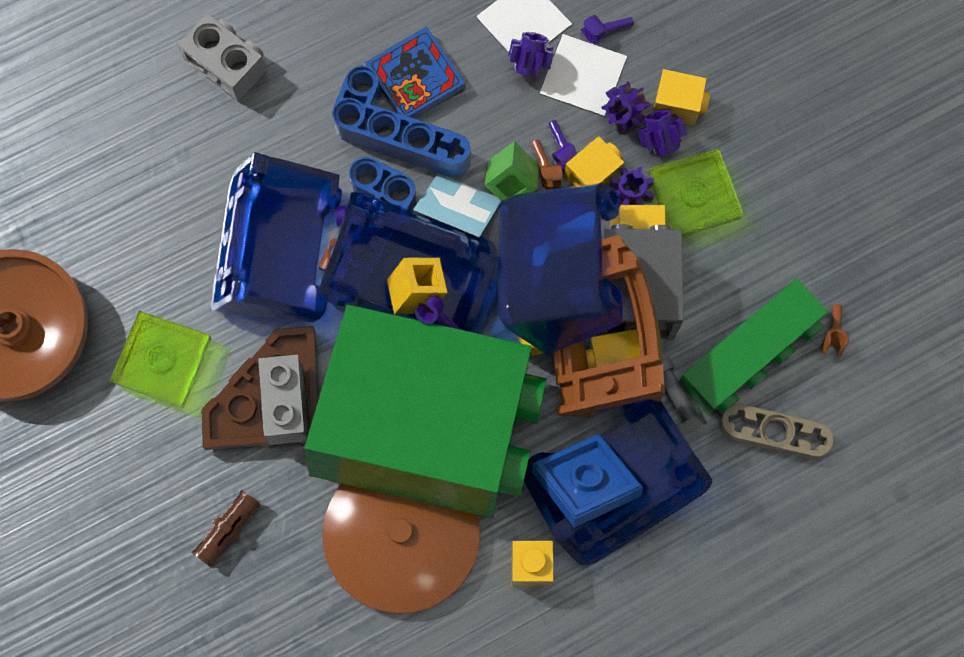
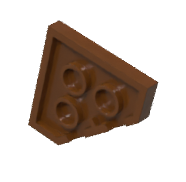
[201,326,319,450]

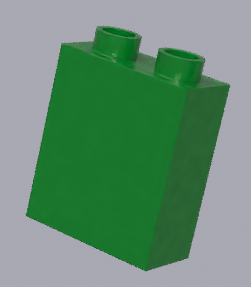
[304,304,547,518]

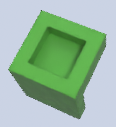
[485,141,539,209]

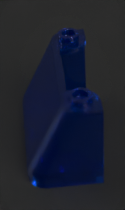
[211,152,342,323]
[497,183,624,355]
[318,192,499,332]
[524,399,712,565]

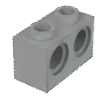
[177,13,267,102]
[258,354,309,445]

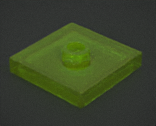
[647,148,743,237]
[110,311,212,408]

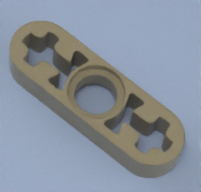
[719,404,833,460]

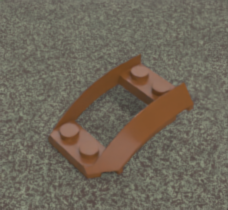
[535,235,665,418]

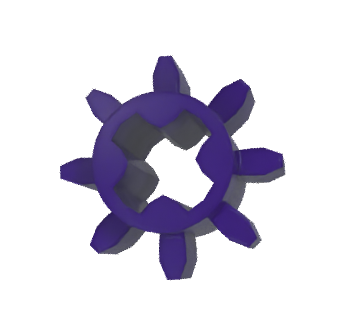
[508,32,554,77]
[601,81,651,131]
[638,109,687,155]
[609,167,655,205]

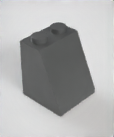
[599,224,684,340]

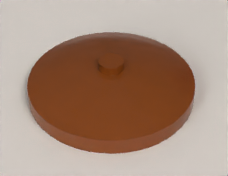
[0,249,88,402]
[322,484,480,614]

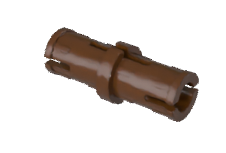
[191,490,261,568]

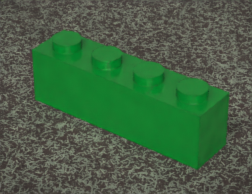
[679,278,828,417]

